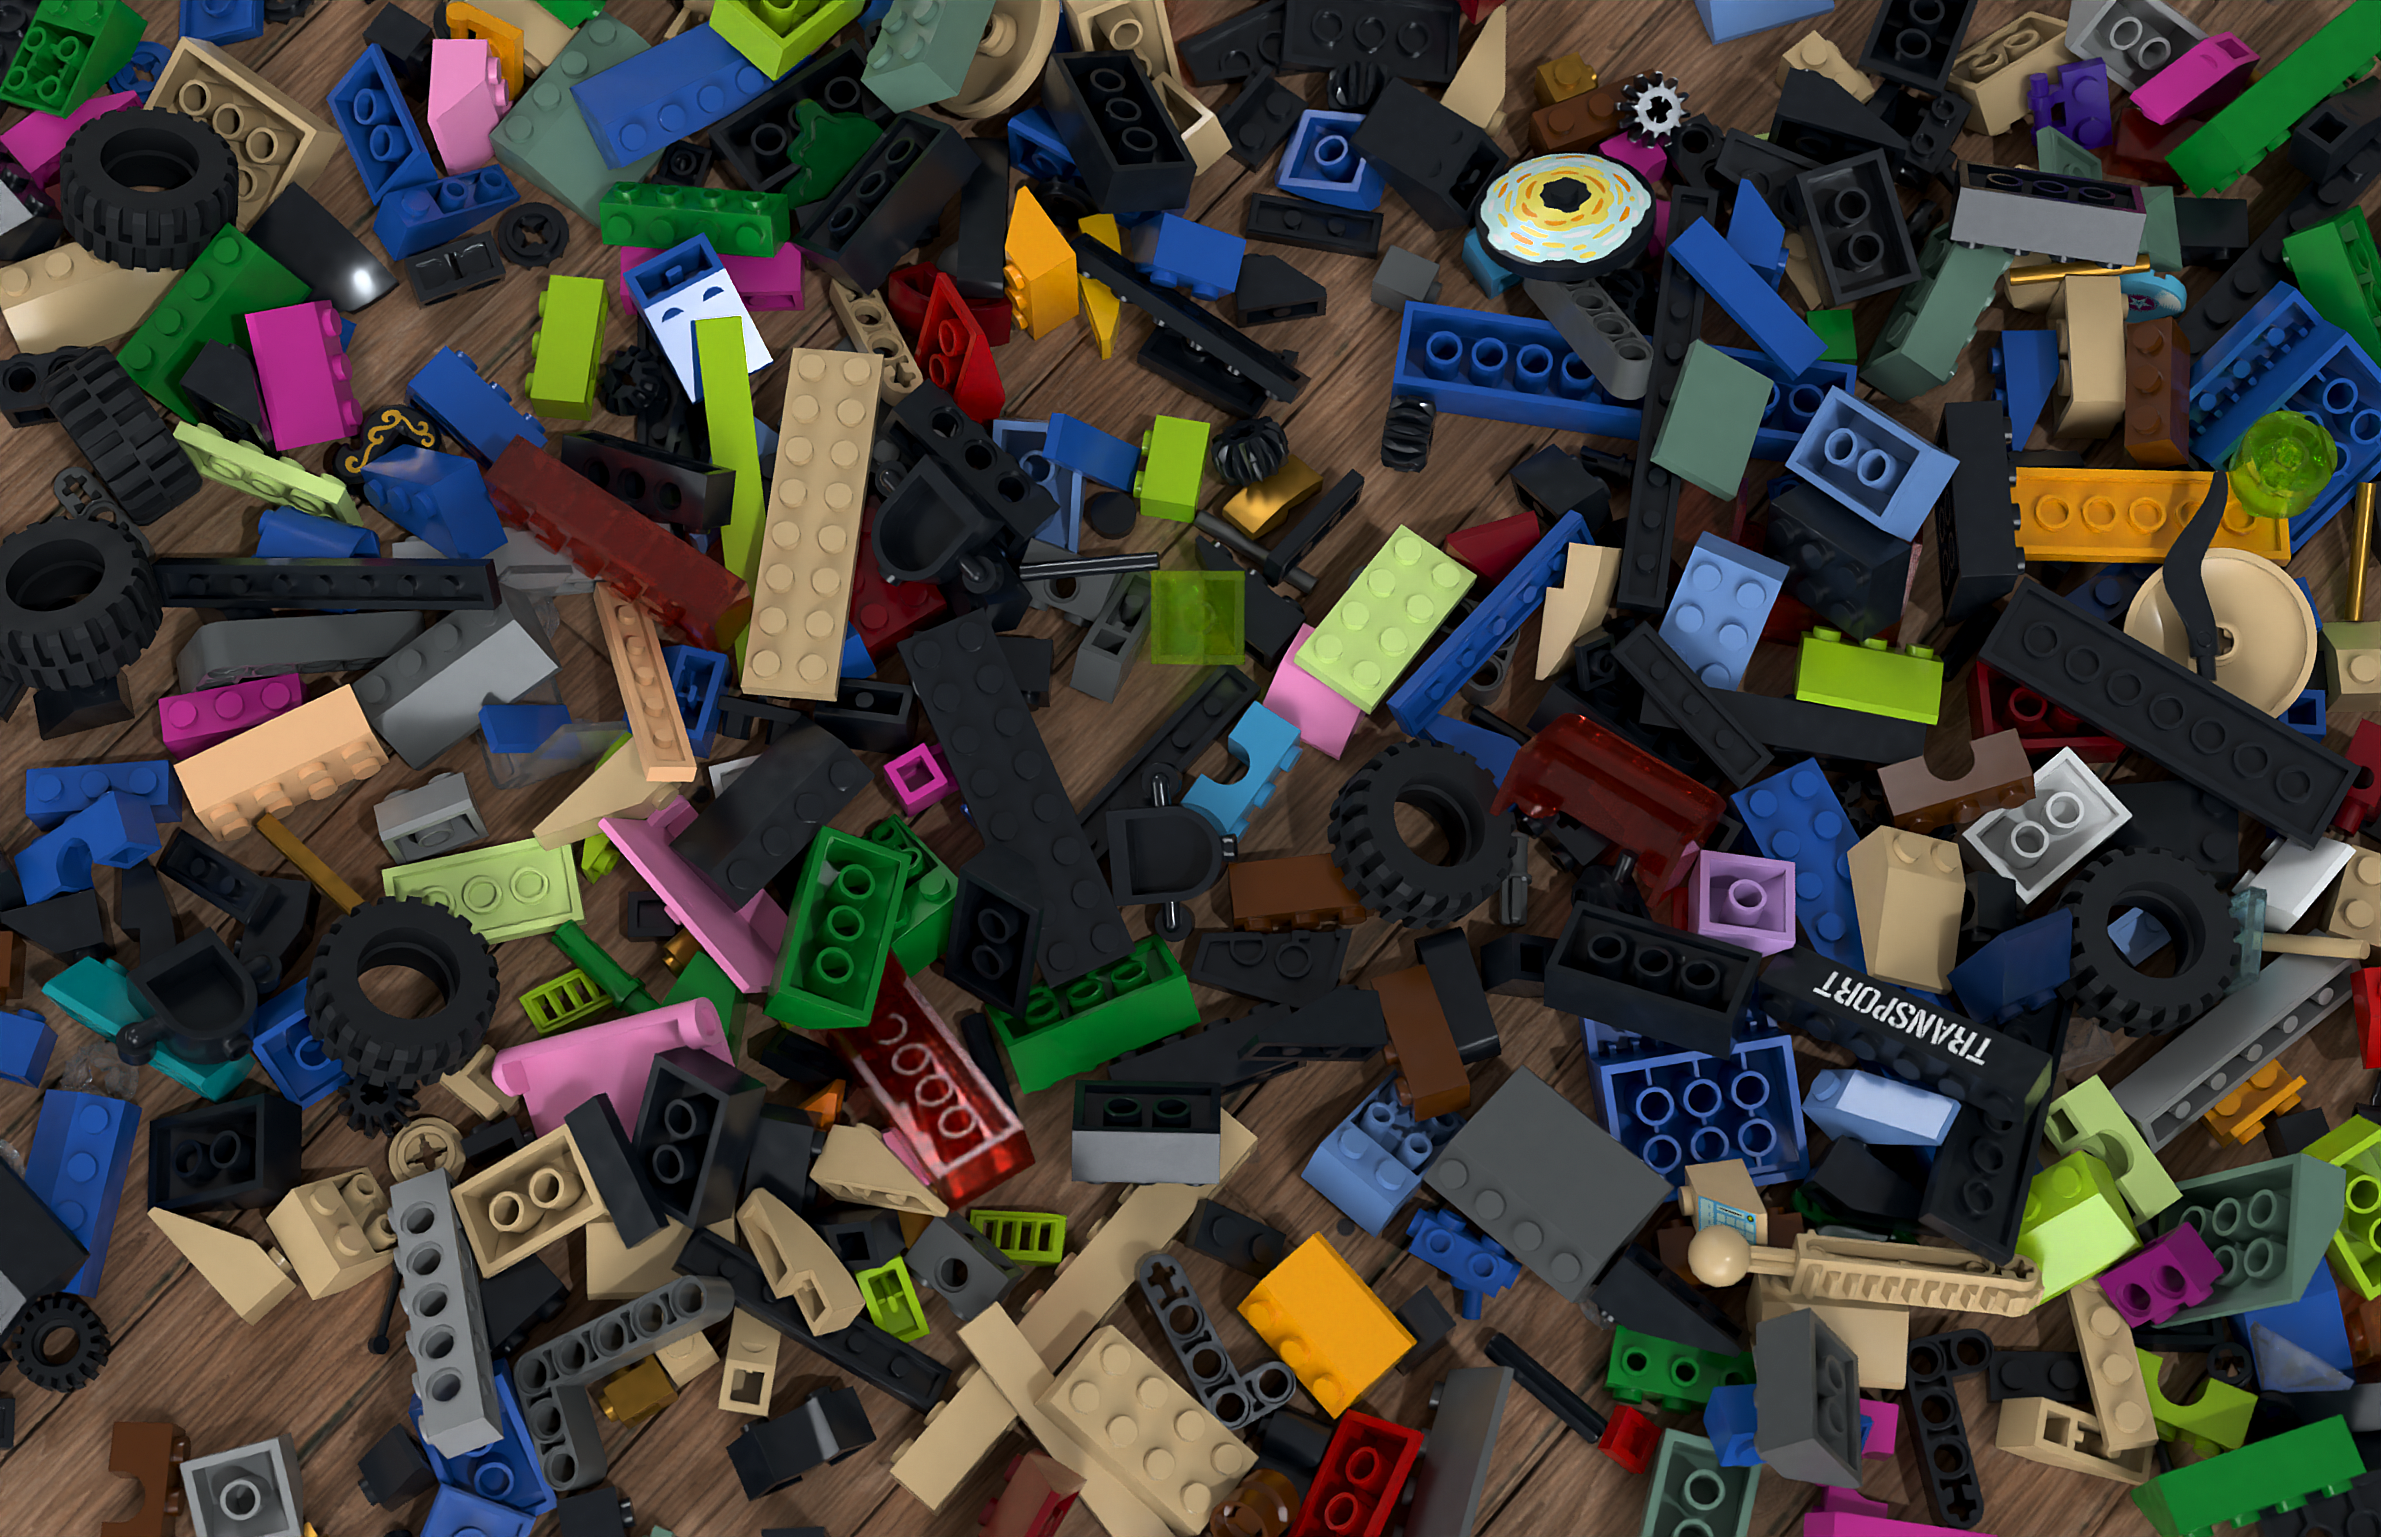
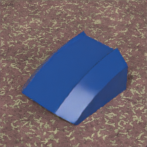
[1274,109,1386,211]

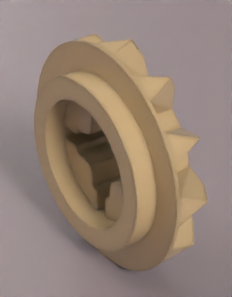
[389,1118,467,1183]

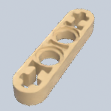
[829,277,923,407]

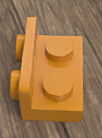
[2199,1058,2307,1148]

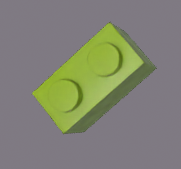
[1133,414,1210,524]

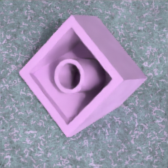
[1688,850,1795,958]

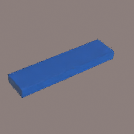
[1667,216,1828,381]

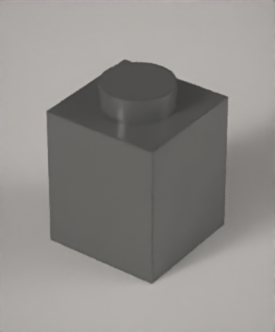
[1371,244,1444,314]

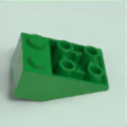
[0,0,148,119]
[861,814,958,978]

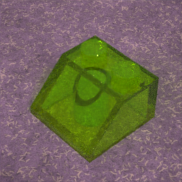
[1151,571,1245,665]

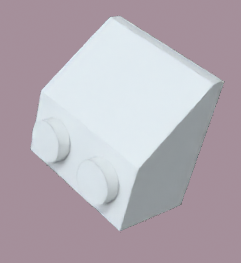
[2229,836,2356,934]

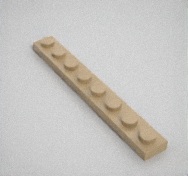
[2037,1072,2159,1452]

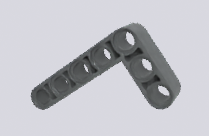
[1522,248,1654,400]
[176,611,426,695]
[513,1275,735,1491]

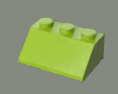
[1790,626,1944,725]
[1969,1150,2145,1317]

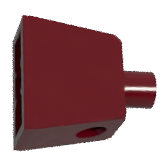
[2328,718,2381,838]

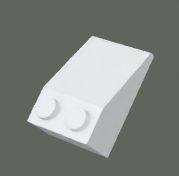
[1956,746,2133,914]

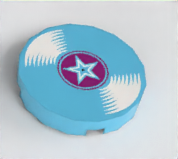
[2115,269,2187,323]

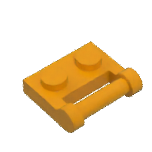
[446,1,524,102]

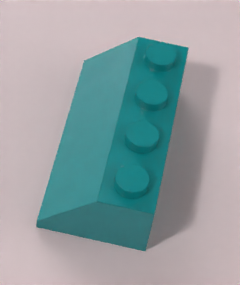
[41,956,256,1105]

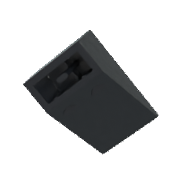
[1348,76,1510,232]

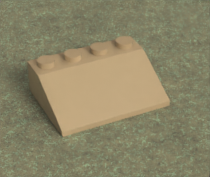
[142,36,343,234]

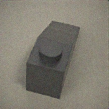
[1069,571,1172,704]

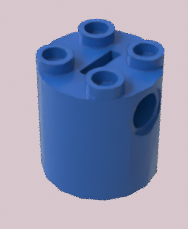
[250,505,381,615]

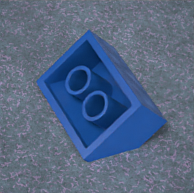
[326,43,439,206]

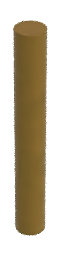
[2009,254,2150,286]
[2344,482,2376,621]

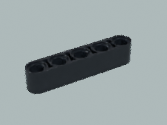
[957,137,1010,299]

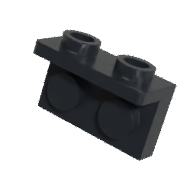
[1215,64,1310,174]

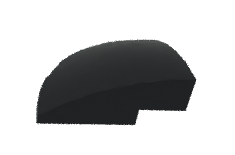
[246,181,400,314]

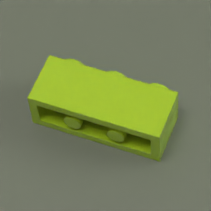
[525,275,610,421]

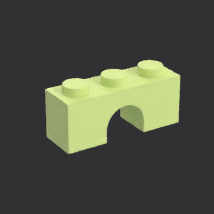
[2044,1074,2183,1228]

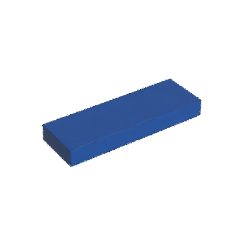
[1042,413,1142,493]

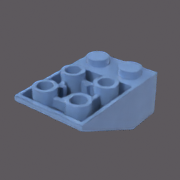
[1301,1069,1468,1238]

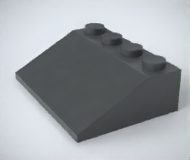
[1422,1065,1675,1303]
[1392,1366,1515,1537]

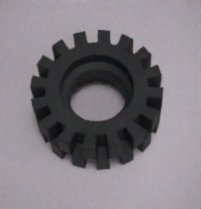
[11,1298,111,1393]

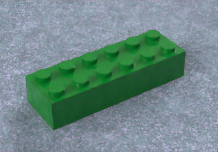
[2164,0,2381,199]

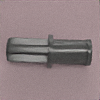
[1499,832,1532,928]

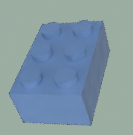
[1785,385,1960,542]
[1658,530,1790,691]

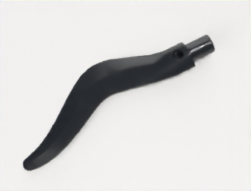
[2162,469,2228,682]

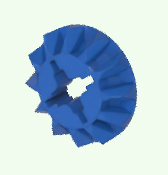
[108,41,173,104]

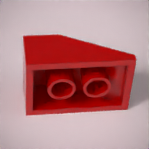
[914,272,1005,429]

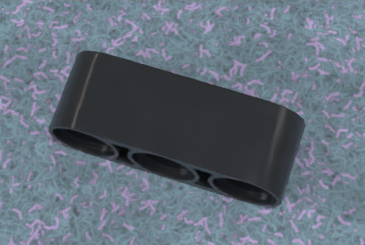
[1414,926,1501,1066]

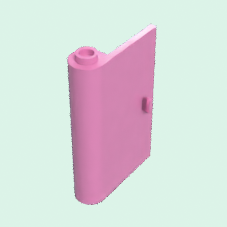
[597,795,788,993]
[491,997,735,1143]

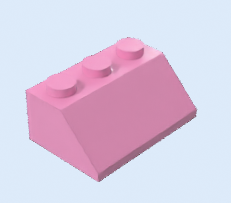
[427,39,515,177]

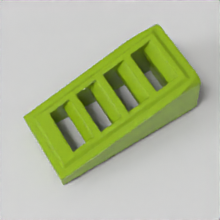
[519,968,613,1039]
[970,1210,1068,1269]

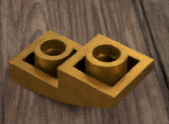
[1222,454,1324,540]

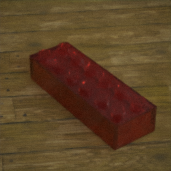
[483,434,753,654]
[817,950,1036,1214]

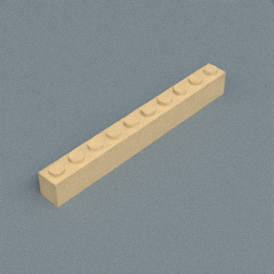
[890,1108,1258,1517]

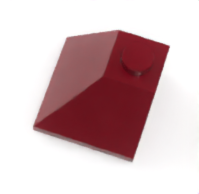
[1443,510,1541,598]

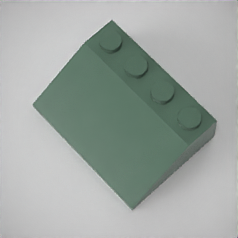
[489,10,669,230]
[2150,1153,2346,1329]

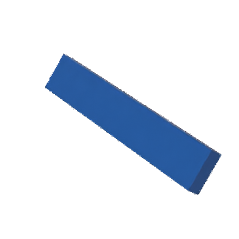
[1386,509,1596,738]

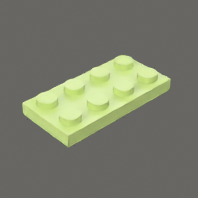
[173,421,364,527]
[1293,524,1477,715]
[382,837,587,945]

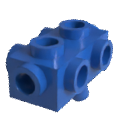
[1405,1208,1523,1320]

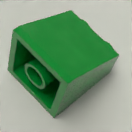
[658,950,749,1068]

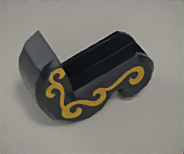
[332,404,447,497]

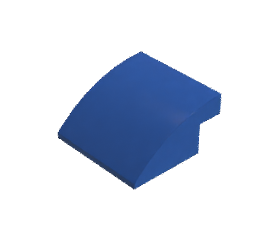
[2189,281,2381,554]
[1578,976,1811,1203]

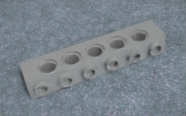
[387,1167,504,1459]

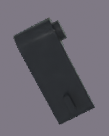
[1252,1405,1334,1537]

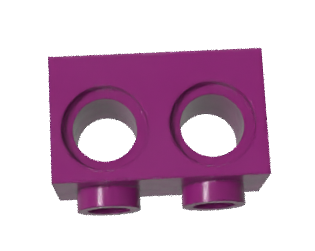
[2096,1221,2224,1329]

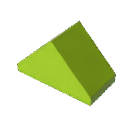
[854,1252,930,1343]

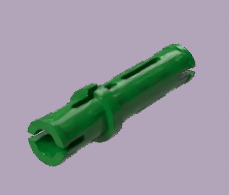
[551,919,660,1016]

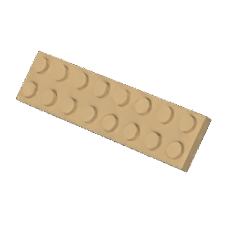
[741,347,885,702]

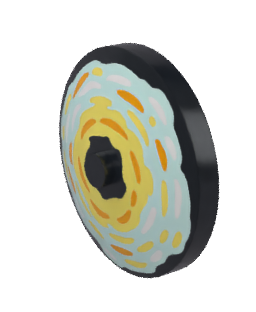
[1475,151,1657,282]

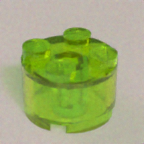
[2228,410,2338,519]

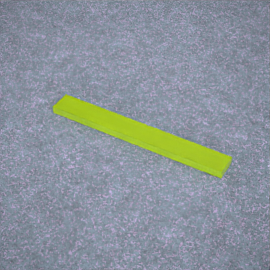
[695,316,766,686]

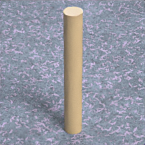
[2234,930,2370,959]

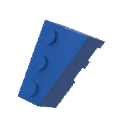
[404,345,548,487]
[360,444,508,559]

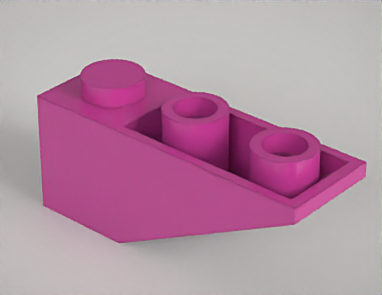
[2130,31,2261,126]
[0,90,144,193]

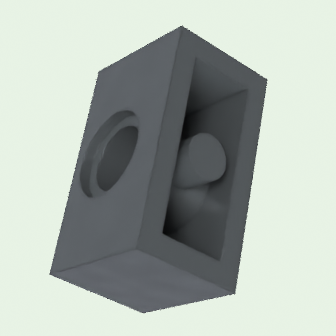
[1017,538,1123,628]
[902,1209,1025,1321]

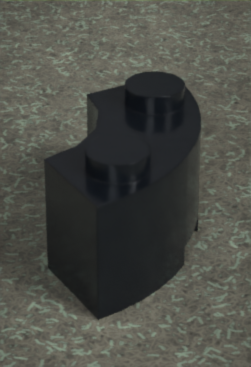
[726,1385,877,1502]

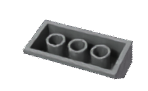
[352,582,563,771]

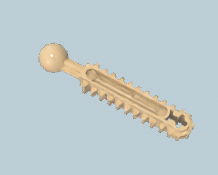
[1688,1224,2045,1317]

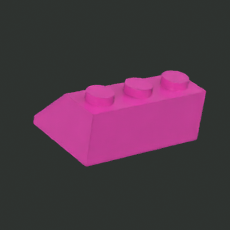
[245,300,363,451]

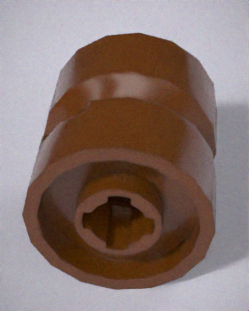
[1210,1467,1300,1537]

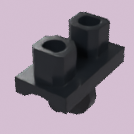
[717,695,809,746]

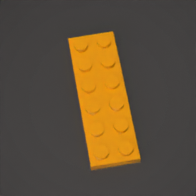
[2010,467,2291,567]

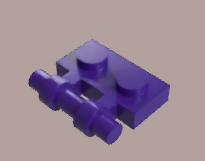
[2027,57,2113,160]

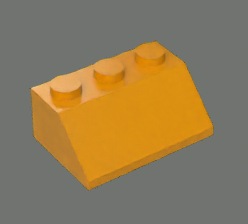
[1003,185,1079,341]
[1237,1231,1417,1420]

